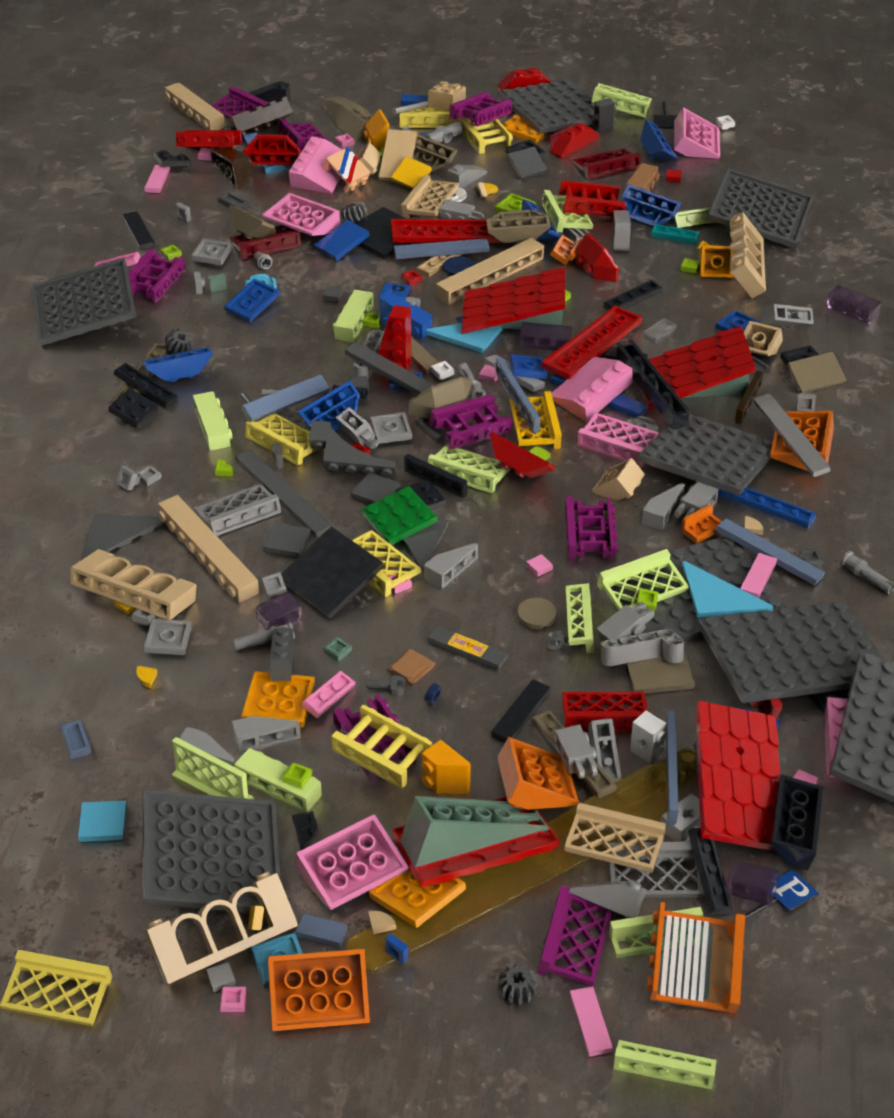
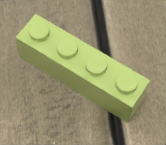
[332,290,374,343]
[193,391,233,451]
[234,748,322,812]

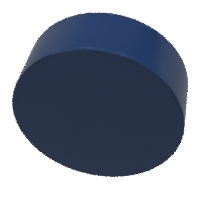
[424,683,442,704]

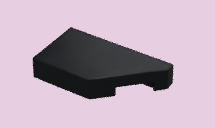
[291,811,318,851]

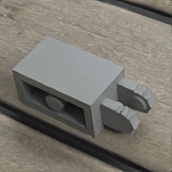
[440,199,485,219]
[336,407,379,449]
[674,482,719,518]
[597,602,655,642]
[555,725,598,779]

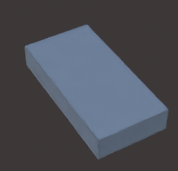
[60,719,92,759]
[296,913,348,948]

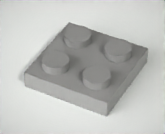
[192,239,233,265]
[370,412,412,444]
[144,619,192,655]

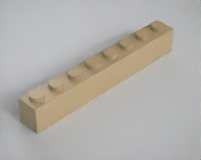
[436,238,544,305]
[158,495,259,603]

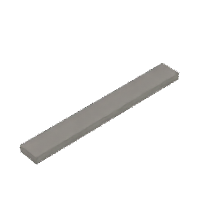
[754,393,831,477]

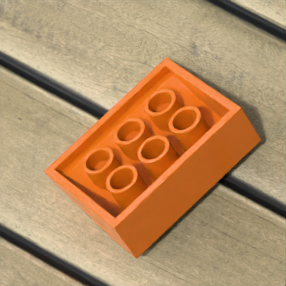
[770,411,834,471]
[497,737,579,810]
[268,949,370,1031]

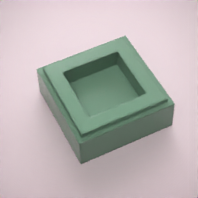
[209,274,227,292]
[323,637,352,662]

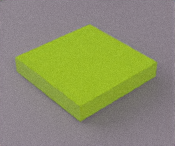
[495,193,537,212]

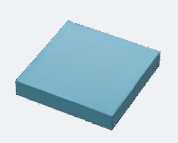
[78,801,127,842]
[250,933,303,988]

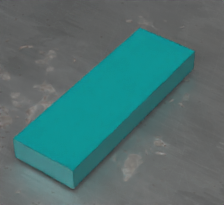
[651,224,700,245]

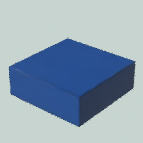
[385,933,409,964]

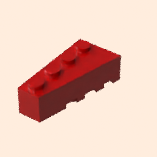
[378,305,412,370]

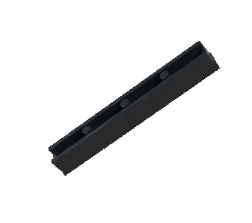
[616,339,690,429]

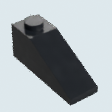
[249,81,290,103]

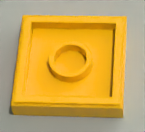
[391,156,432,190]

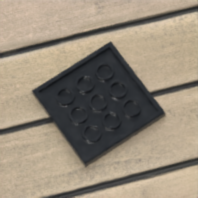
[355,207,411,259]
[281,526,385,619]

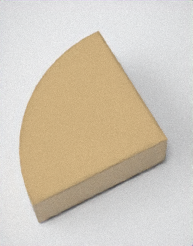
[473,182,488,198]
[744,516,763,535]
[368,911,396,934]

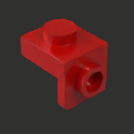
[750,699,782,718]

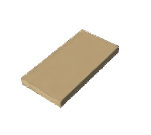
[379,129,417,181]

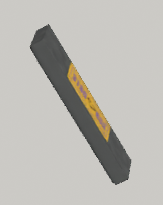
[428,625,508,670]

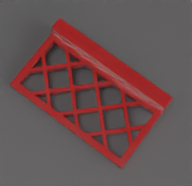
[562,692,649,733]

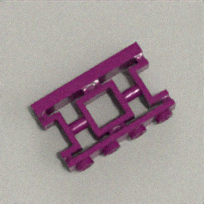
[449,91,512,127]
[128,249,186,303]
[429,394,513,449]
[565,497,618,561]
[333,694,417,783]

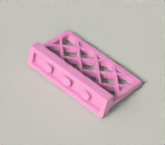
[577,413,660,467]

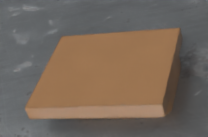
[387,648,435,686]

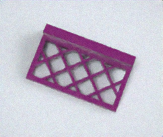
[212,86,269,119]
[278,119,331,151]
[536,885,612,986]

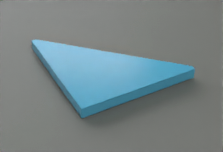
[426,323,504,353]
[682,561,773,618]

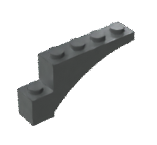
[309,420,397,476]

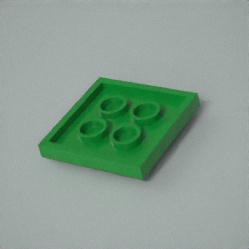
[361,485,438,545]

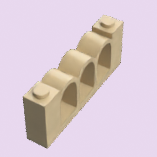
[730,212,766,299]
[71,549,196,621]
[143,871,298,984]

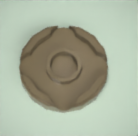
[517,597,557,630]

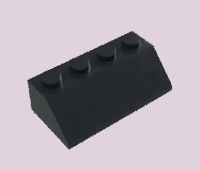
[771,774,823,871]

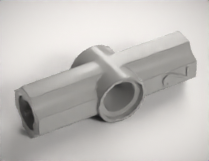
[425,121,464,143]

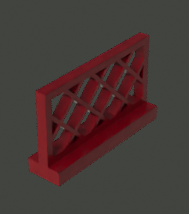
[572,148,641,180]
[230,225,301,260]

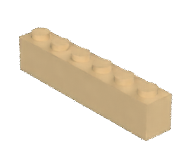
[164,82,225,130]

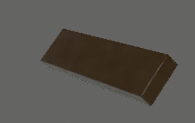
[735,371,763,425]

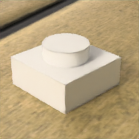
[715,115,735,129]
[431,361,454,380]

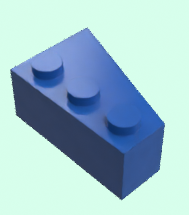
[379,288,432,339]

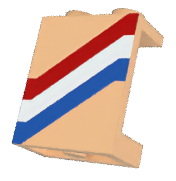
[322,147,371,193]

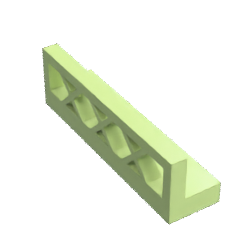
[670,207,714,228]
[566,583,595,654]
[609,907,703,958]
[613,1040,716,1090]

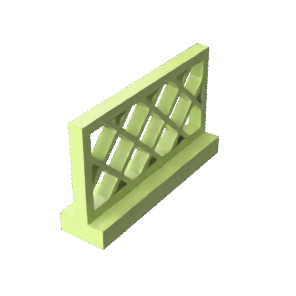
[591,83,652,118]
[541,190,593,233]
[428,444,511,494]
[597,549,689,611]
[171,737,254,799]

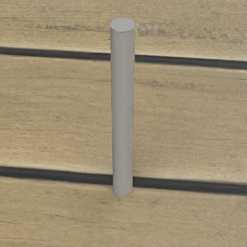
[392,101,428,114]

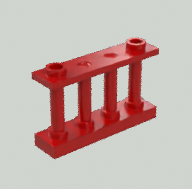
[175,130,242,147]
[559,180,626,217]

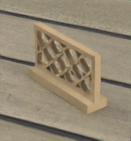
[401,175,459,219]
[564,803,666,873]

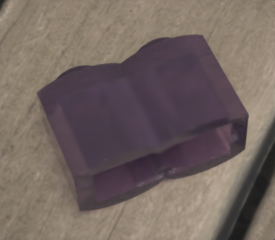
[256,593,302,630]

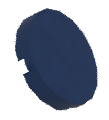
[444,256,475,276]

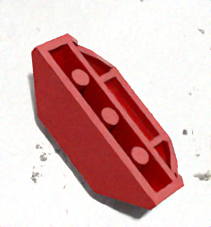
[497,68,551,91]
[550,123,600,159]
[243,134,302,166]
[576,233,619,282]
[491,432,556,478]

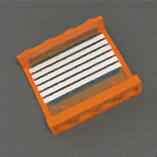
[646,902,745,1014]

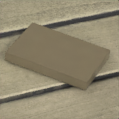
[786,351,847,393]
[626,655,695,694]

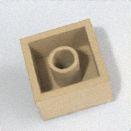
[428,81,466,111]

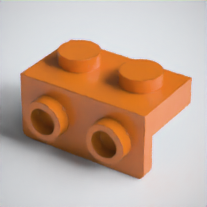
[550,234,581,265]
[681,504,722,544]

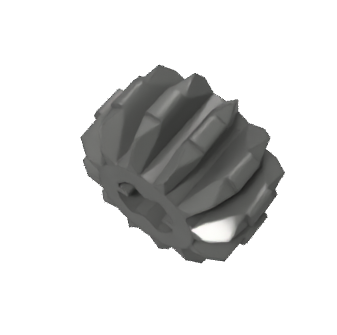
[341,201,368,223]
[165,329,194,354]
[497,963,538,1006]

